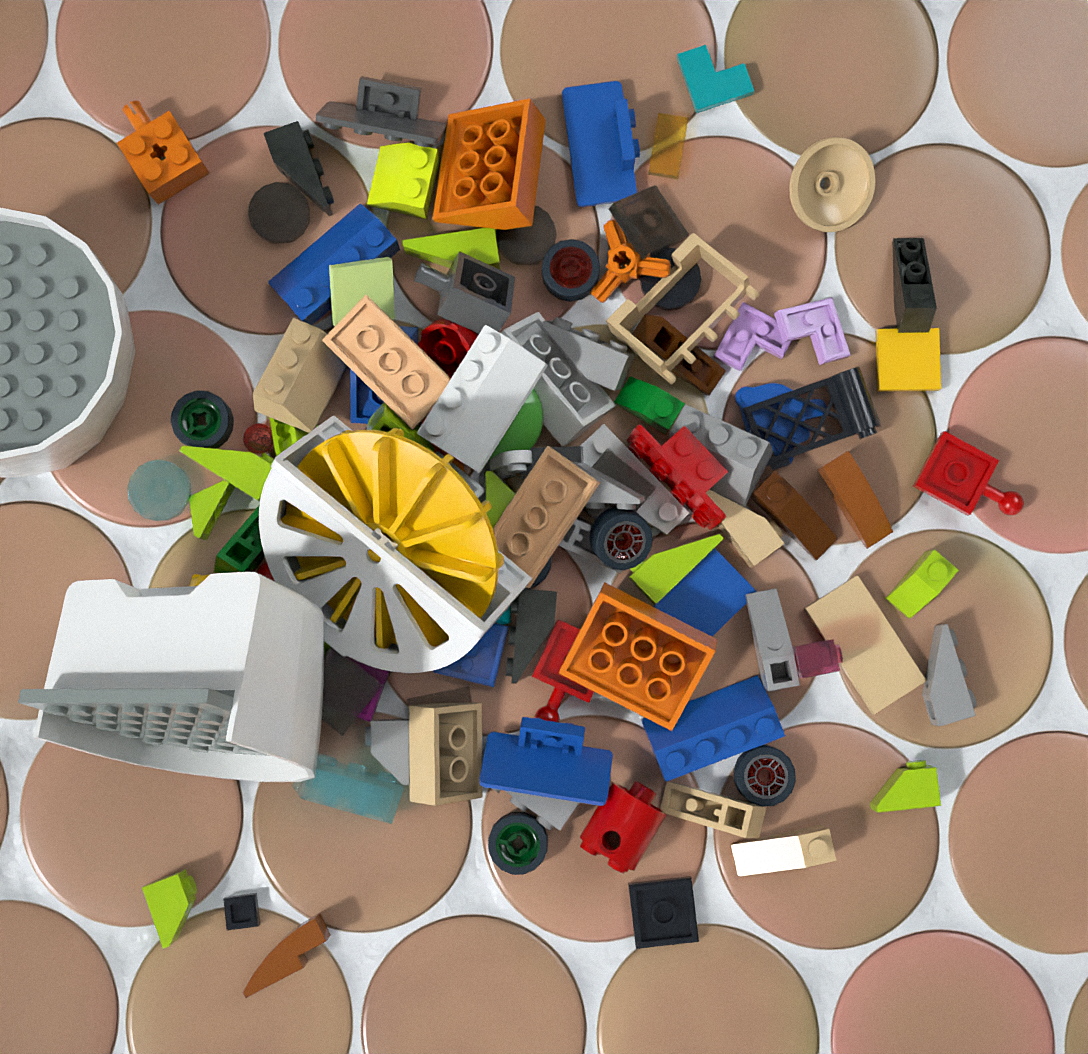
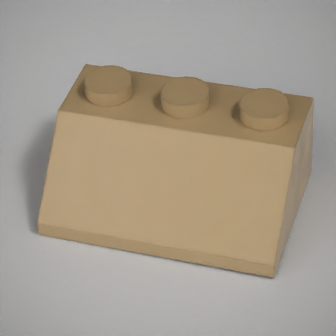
[253,318,347,433]
[409,703,483,806]

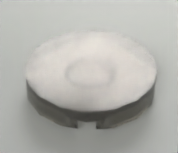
[248,182,310,244]
[495,206,557,266]

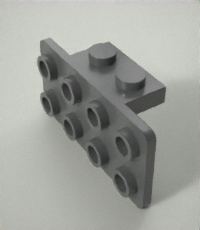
[316,76,447,147]

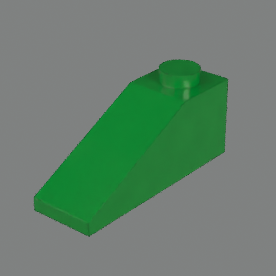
[213,505,265,574]

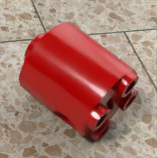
[580,780,667,874]

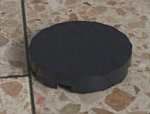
[639,248,701,311]

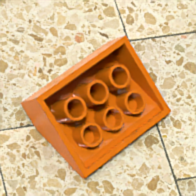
[433,98,546,230]
[559,582,717,731]

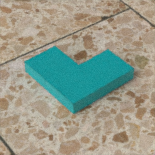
[676,45,754,114]

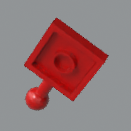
[913,431,1024,516]
[532,620,594,722]

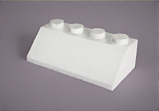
[501,312,616,447]
[417,325,548,473]

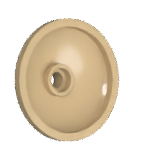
[789,137,876,232]

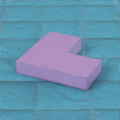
[774,298,851,365]
[713,302,791,371]

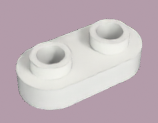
[489,450,533,478]

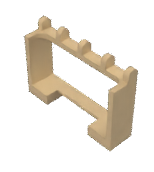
[606,233,759,384]

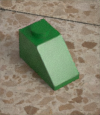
[614,376,685,435]

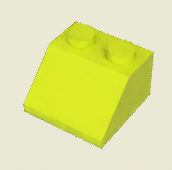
[367,143,440,219]

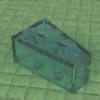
[292,754,404,824]

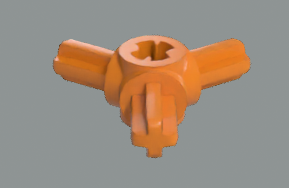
[591,219,671,303]

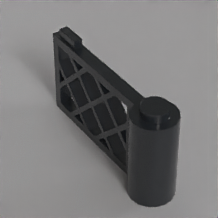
[742,367,881,471]

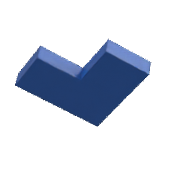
[433,623,509,687]

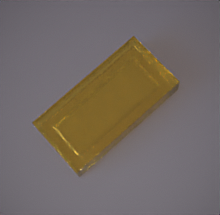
[648,113,688,180]

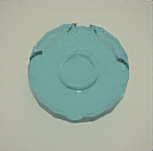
[127,460,192,522]

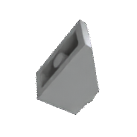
[365,719,410,785]

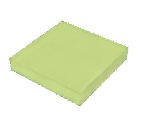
[329,257,395,327]

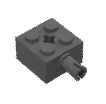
[414,251,515,335]

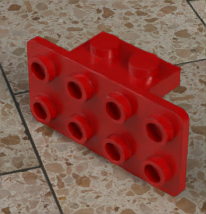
[627,424,728,530]

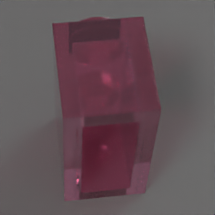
[792,639,843,678]

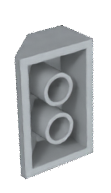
[668,404,773,507]

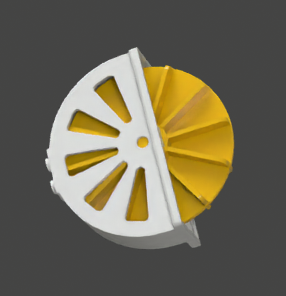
[259,415,533,673]

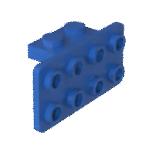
[562,81,640,207]
[479,717,613,806]

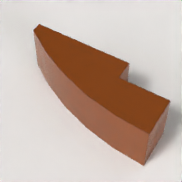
[818,450,893,549]
[243,913,331,998]

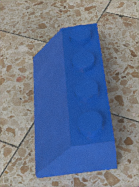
[268,203,401,325]
[641,675,785,782]

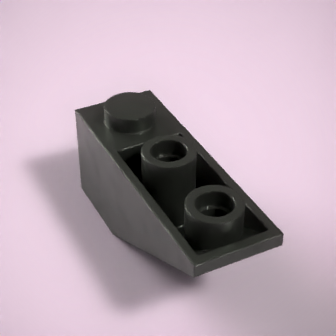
[263,121,335,216]
[892,238,937,333]
[506,589,557,684]

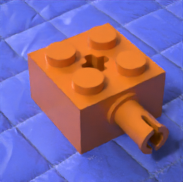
[117,100,210,205]

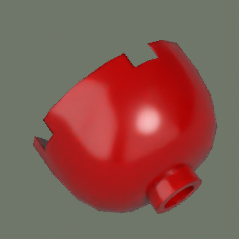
[418,317,478,378]

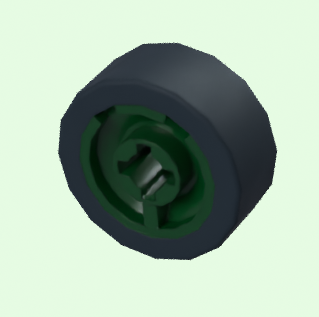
[171,390,234,449]
[488,812,548,875]

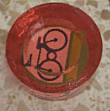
[243,423,274,455]

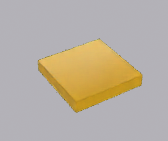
[875,328,941,392]

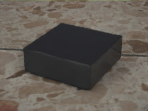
[223,893,260,931]

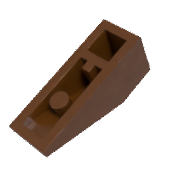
[632,314,726,396]
[750,470,838,561]

